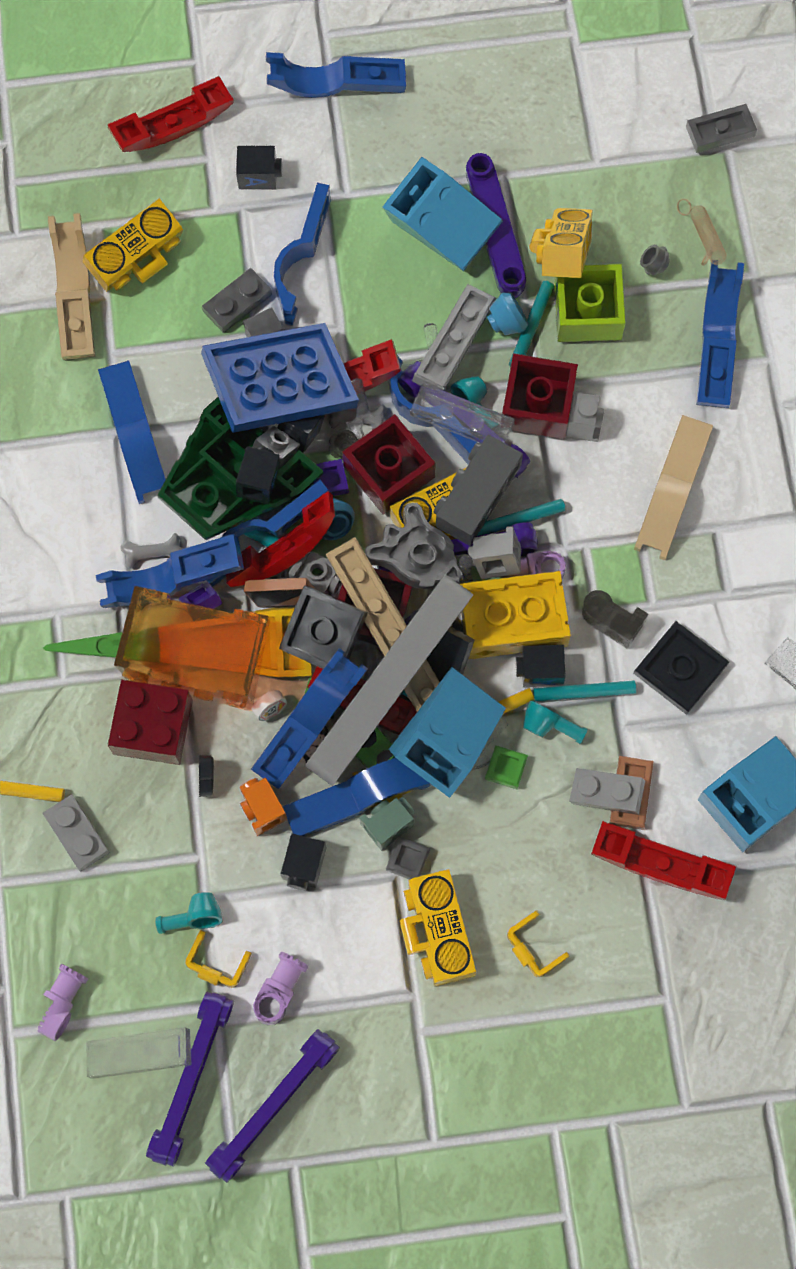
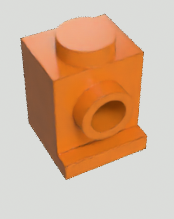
[240,777,287,836]

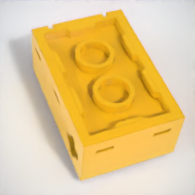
[460,571,571,660]

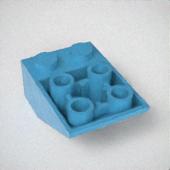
[382,157,503,272]
[389,667,506,798]
[697,736,796,853]

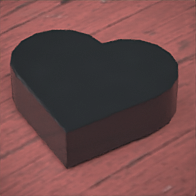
[199,755,214,797]

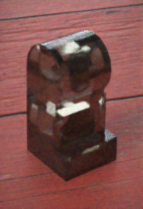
[582,590,648,649]

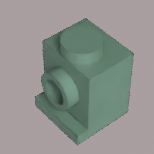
[359,797,415,851]

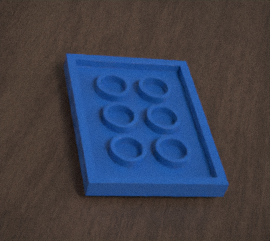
[201,323,359,433]

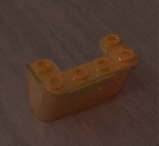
[114,586,270,709]

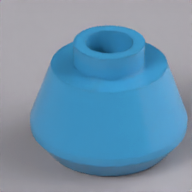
[487,292,528,335]
[322,498,355,540]

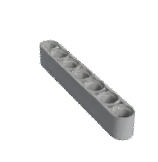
[305,574,474,786]

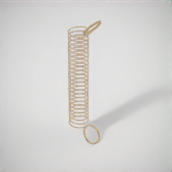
[677,199,727,266]

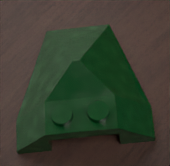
[157,397,324,540]

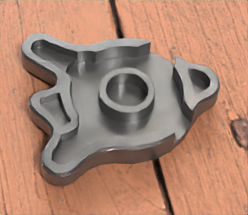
[365,503,462,589]

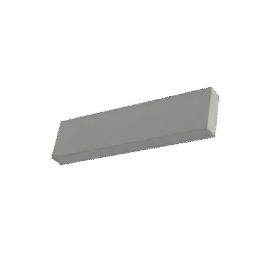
[412,284,496,396]

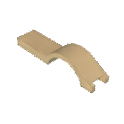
[48,213,95,360]
[634,415,713,560]

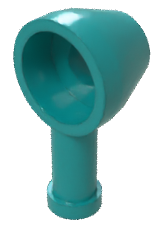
[450,376,499,432]
[523,700,588,744]
[155,892,223,934]

